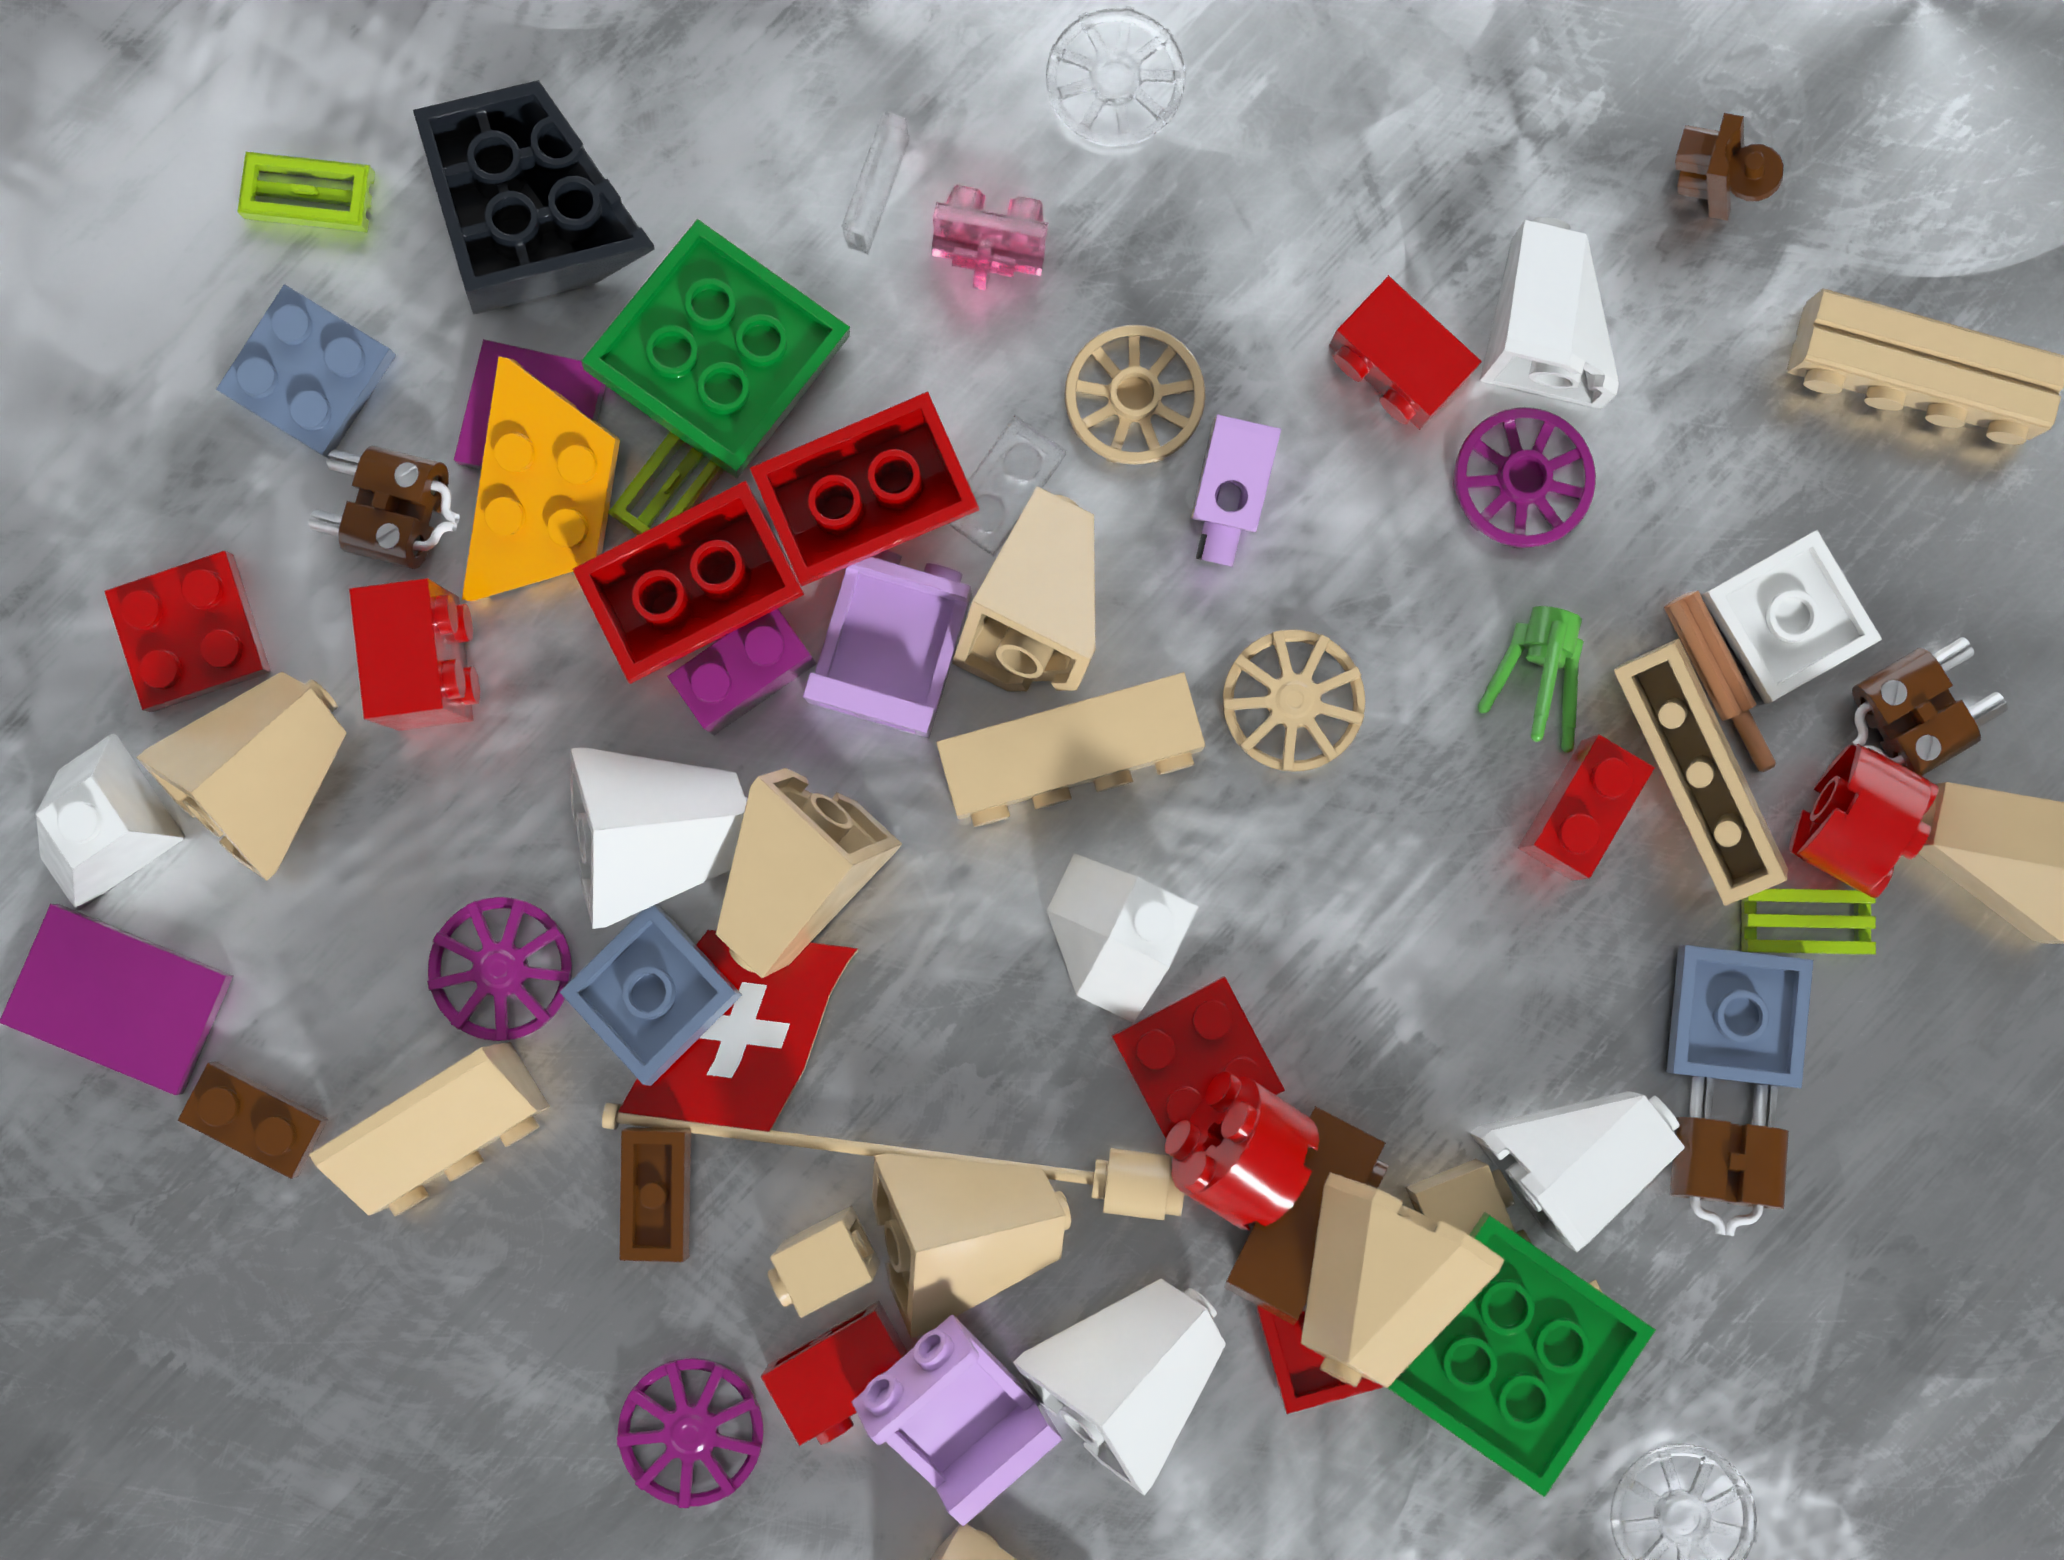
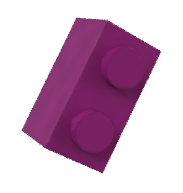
[667,609,817,735]

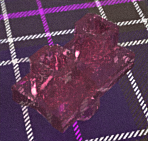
[931,185,1049,291]

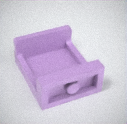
[803,550,972,738]
[852,1314,1062,1526]

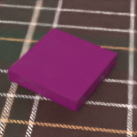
[454,339,606,470]

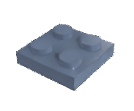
[216,284,396,459]
[560,904,742,1086]
[1666,945,1814,1088]

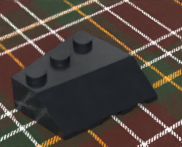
[413,80,654,314]

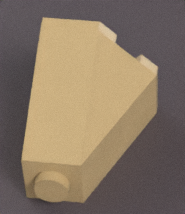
[952,486,1096,691]
[136,672,347,881]
[716,768,902,978]
[1918,782,2064,944]
[872,1153,1071,1338]
[1301,1172,1504,1387]

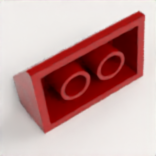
[750,391,980,587]
[572,480,805,684]

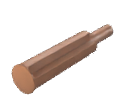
[1664,590,1776,772]

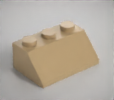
[309,1042,550,1217]

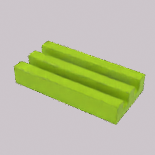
[237,152,375,232]
[608,432,725,535]
[1741,889,1876,955]

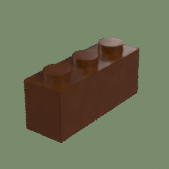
[1224,1106,1389,1325]

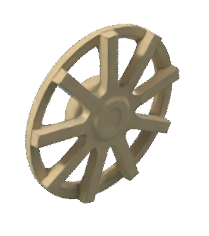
[1065,325,1205,465]
[1223,630,1365,772]

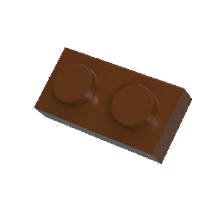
[177,1062,328,1179]
[619,1127,691,1262]

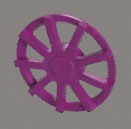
[1453,407,1596,549]
[427,897,572,1041]
[617,1358,764,1508]

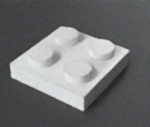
[1701,530,1882,704]

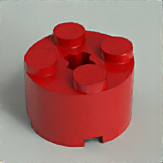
[1789,744,1939,898]
[1164,1071,1319,1230]

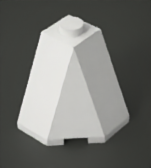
[1480,217,1619,409]
[36,734,186,910]
[571,747,748,929]
[1047,853,1199,1023]
[1470,1091,1685,1252]
[1013,1279,1226,1495]

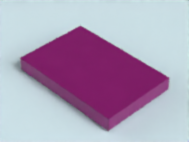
[0,904,233,1095]

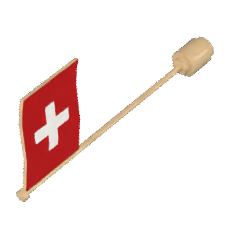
[602,930,1184,1221]

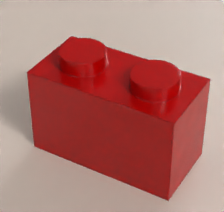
[1329,275,1482,430]
[1518,734,1655,881]
[761,1301,908,1446]

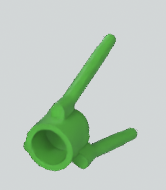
[1478,606,1584,753]

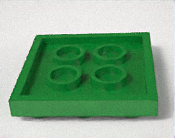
[581,219,850,479]
[1386,1212,1656,1497]

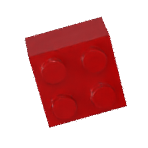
[349,578,480,731]

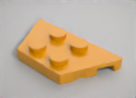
[462,357,620,601]

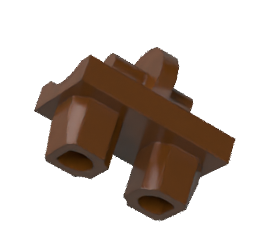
[1675,113,1784,221]

